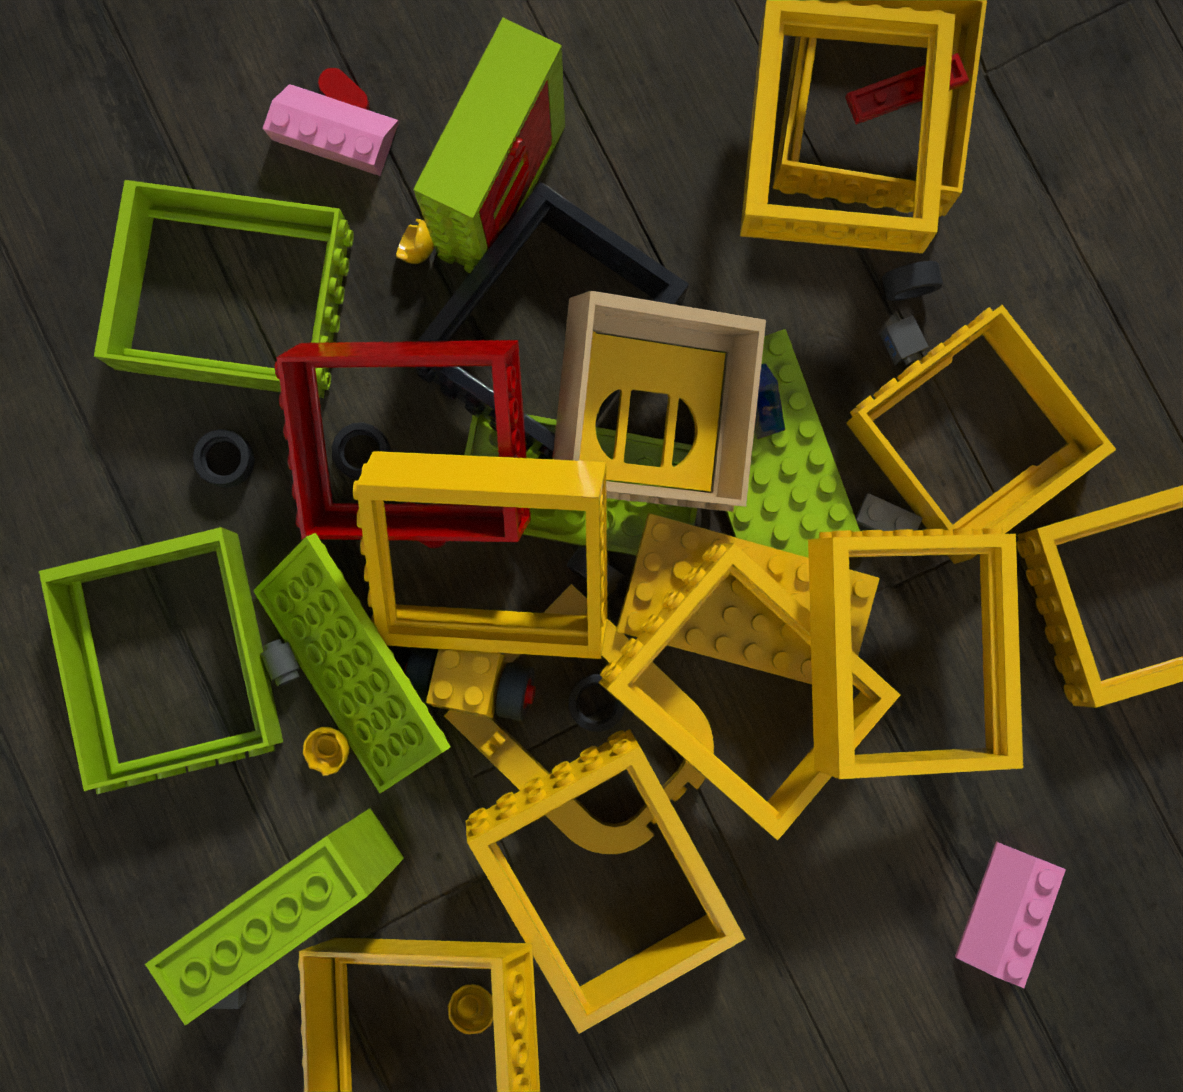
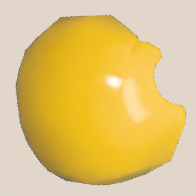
[396,219,434,264]
[303,726,350,776]
[447,984,493,1035]

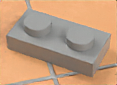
[856,493,922,531]

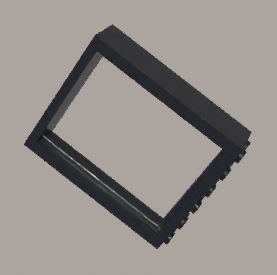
[415,182,689,459]

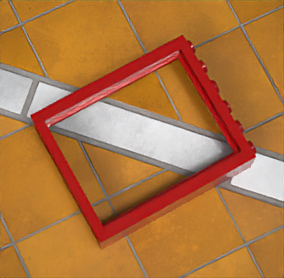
[275,340,531,542]

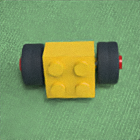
[404,647,536,721]

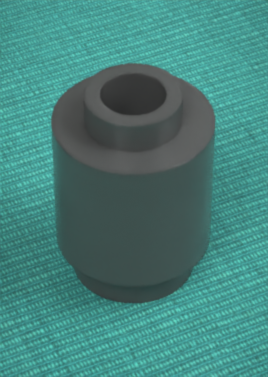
[260,639,300,687]

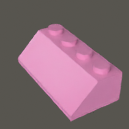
[263,84,399,176]
[955,842,1066,988]

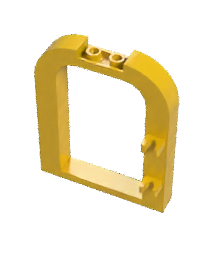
[444,584,714,854]

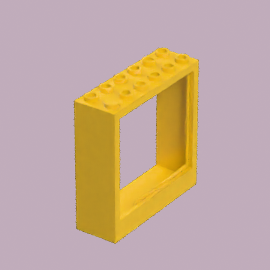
[846,305,1116,564]

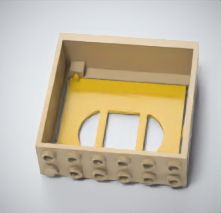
[553,291,766,512]

